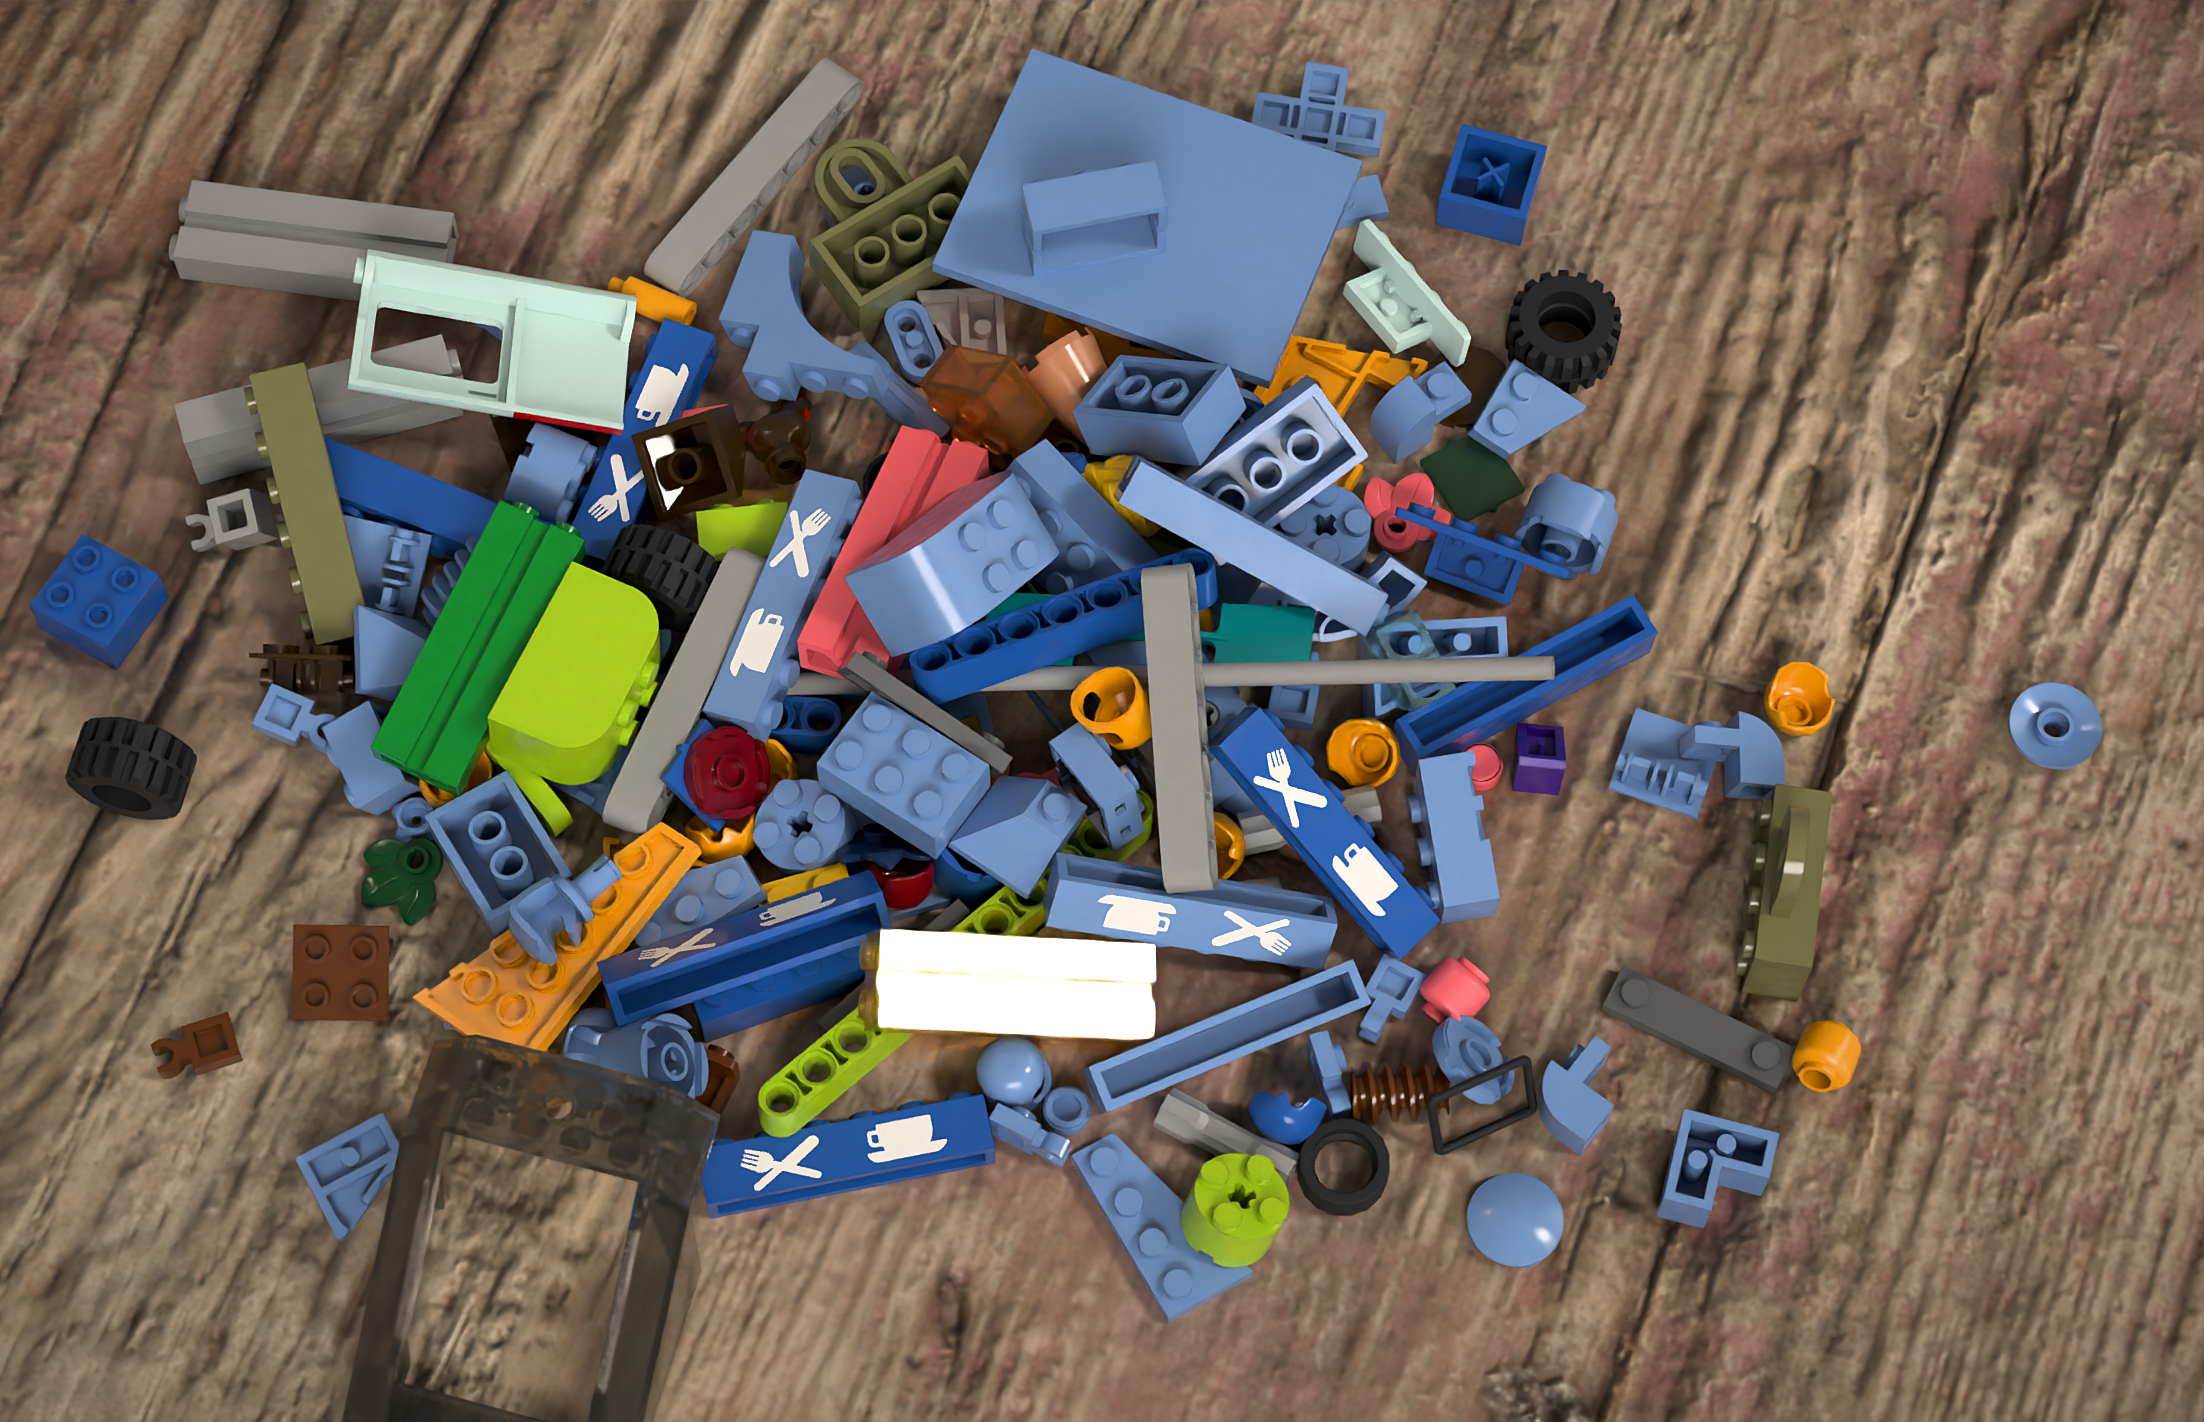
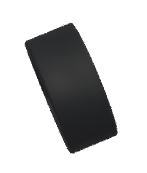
[1298,1118,1390,1216]

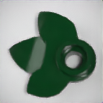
[361,838,443,926]

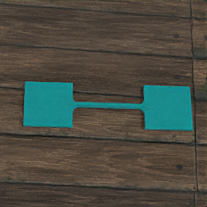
[986,593,1315,667]

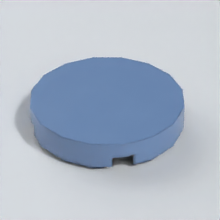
[1432,1014,1515,1104]

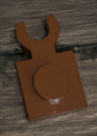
[151,1012,243,1079]

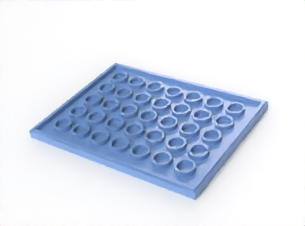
[932,49,1363,389]

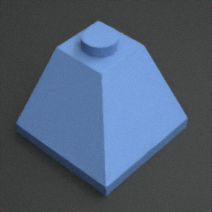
[353,605,433,702]
[948,775,1088,899]

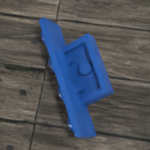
[1394,501,1572,605]

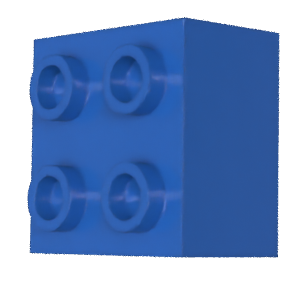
[1435,124,1547,246]
[30,534,169,670]

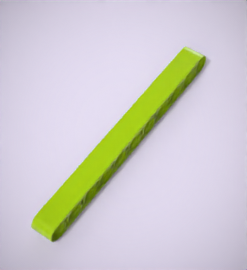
[758,789,1154,1138]

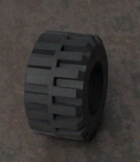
[1505,270,1622,394]
[600,524,720,633]
[65,717,197,820]

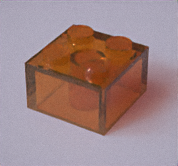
[918,344,1054,456]

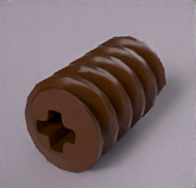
[1350,1061,1450,1122]

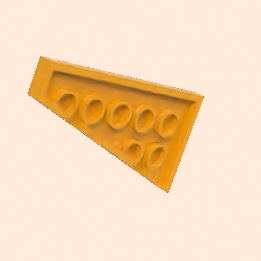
[413,822,702,1077]

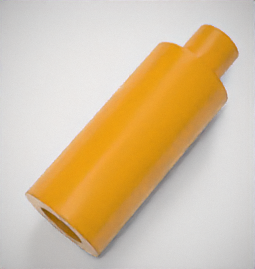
[607,276,697,326]

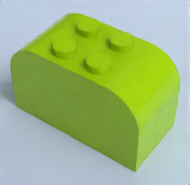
[487,561,661,785]

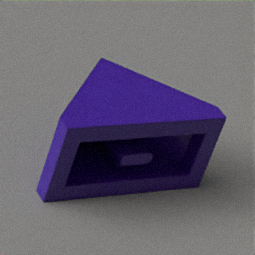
[1512,723,1566,795]

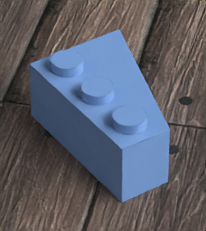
[1358,616,1508,717]
[1406,751,1500,924]

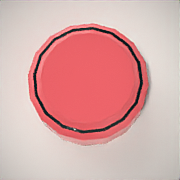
[1460,742,1504,791]

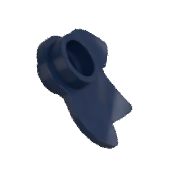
[836,823,932,870]

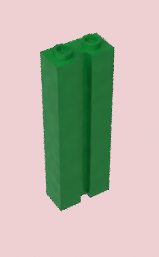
[371,500,586,797]

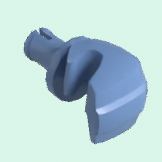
[509,853,623,966]

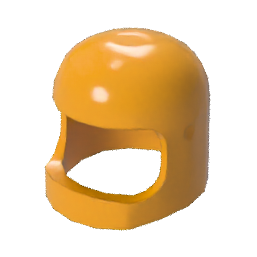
[1070,666,1152,750]

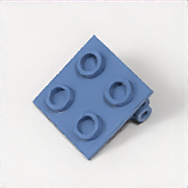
[344,515,433,619]
[1608,708,1716,819]

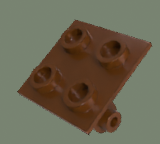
[292,924,394,1021]

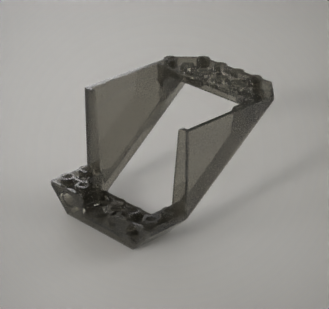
[342,1034,721,1422]

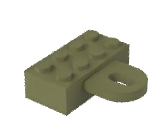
[809,138,973,332]
[1735,783,1832,1001]

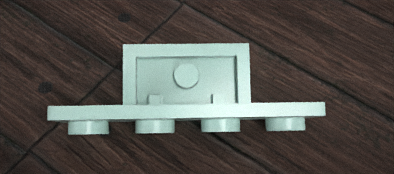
[1343,219,1471,367]

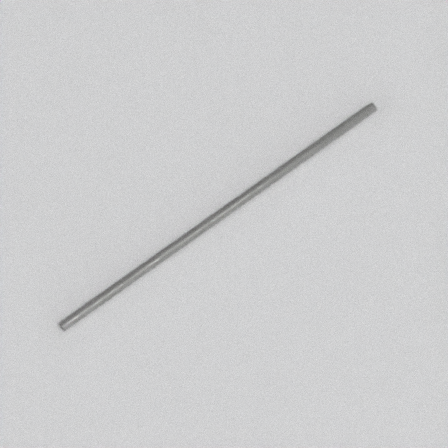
[657,656,1555,695]

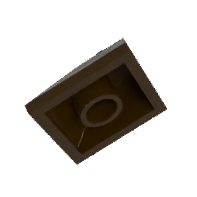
[631,404,746,522]

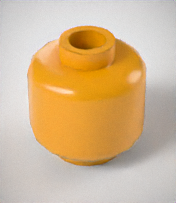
[1792,1020,1861,1092]

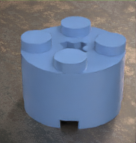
[504,422,598,524]
[1514,473,1618,579]
[1278,483,1371,574]
[753,779,860,877]
[598,1014,709,1120]

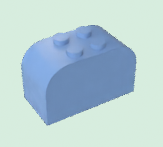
[844,470,1059,657]

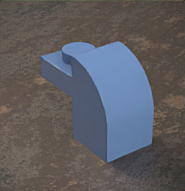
[1369,361,1472,464]
[1679,712,1785,800]
[1538,1035,1614,1157]

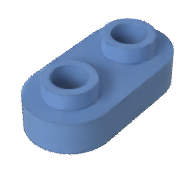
[884,300,945,385]

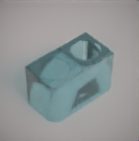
[1363,609,1457,712]

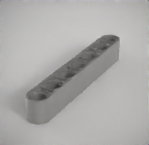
[644,58,864,298]
[603,547,767,836]
[1141,563,1218,894]

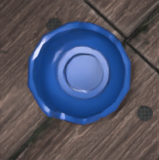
[1248,1091,1327,1145]

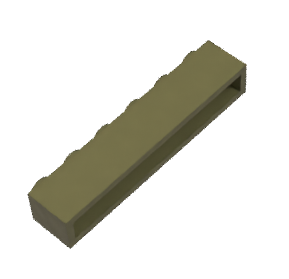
[244,362,366,645]

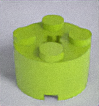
[1181,1153,1290,1267]

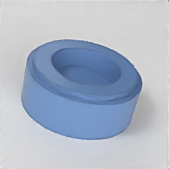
[1043,1086,1091,1137]

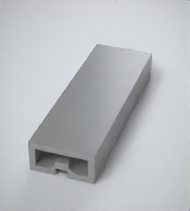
[169,180,459,301]
[174,334,464,485]

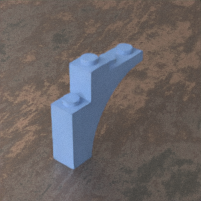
[719,230,889,401]

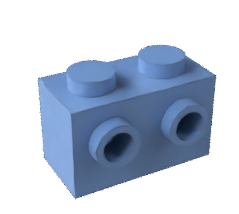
[322,700,420,816]

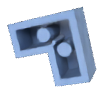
[1656,1109,1779,1229]

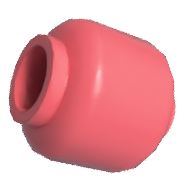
[1420,955,1490,1025]

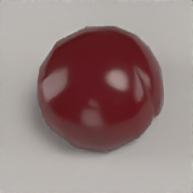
[861,857,935,911]

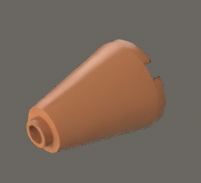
[1015,327,1109,457]

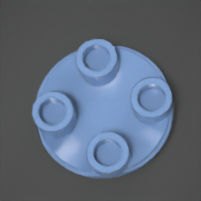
[1467,1173,1564,1268]

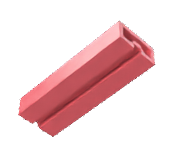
[797,425,990,682]

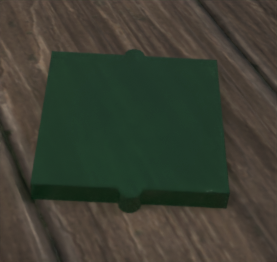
[1420,435,1525,522]

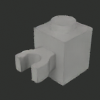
[185,488,279,552]

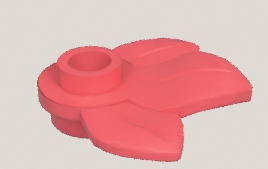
[1363,473,1451,553]

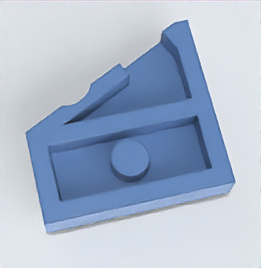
[1467,359,1586,459]
[295,1113,406,1243]

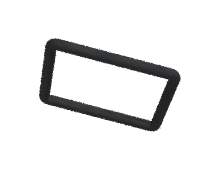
[1426,1055,1538,1155]

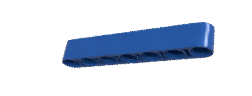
[909,547,1218,705]

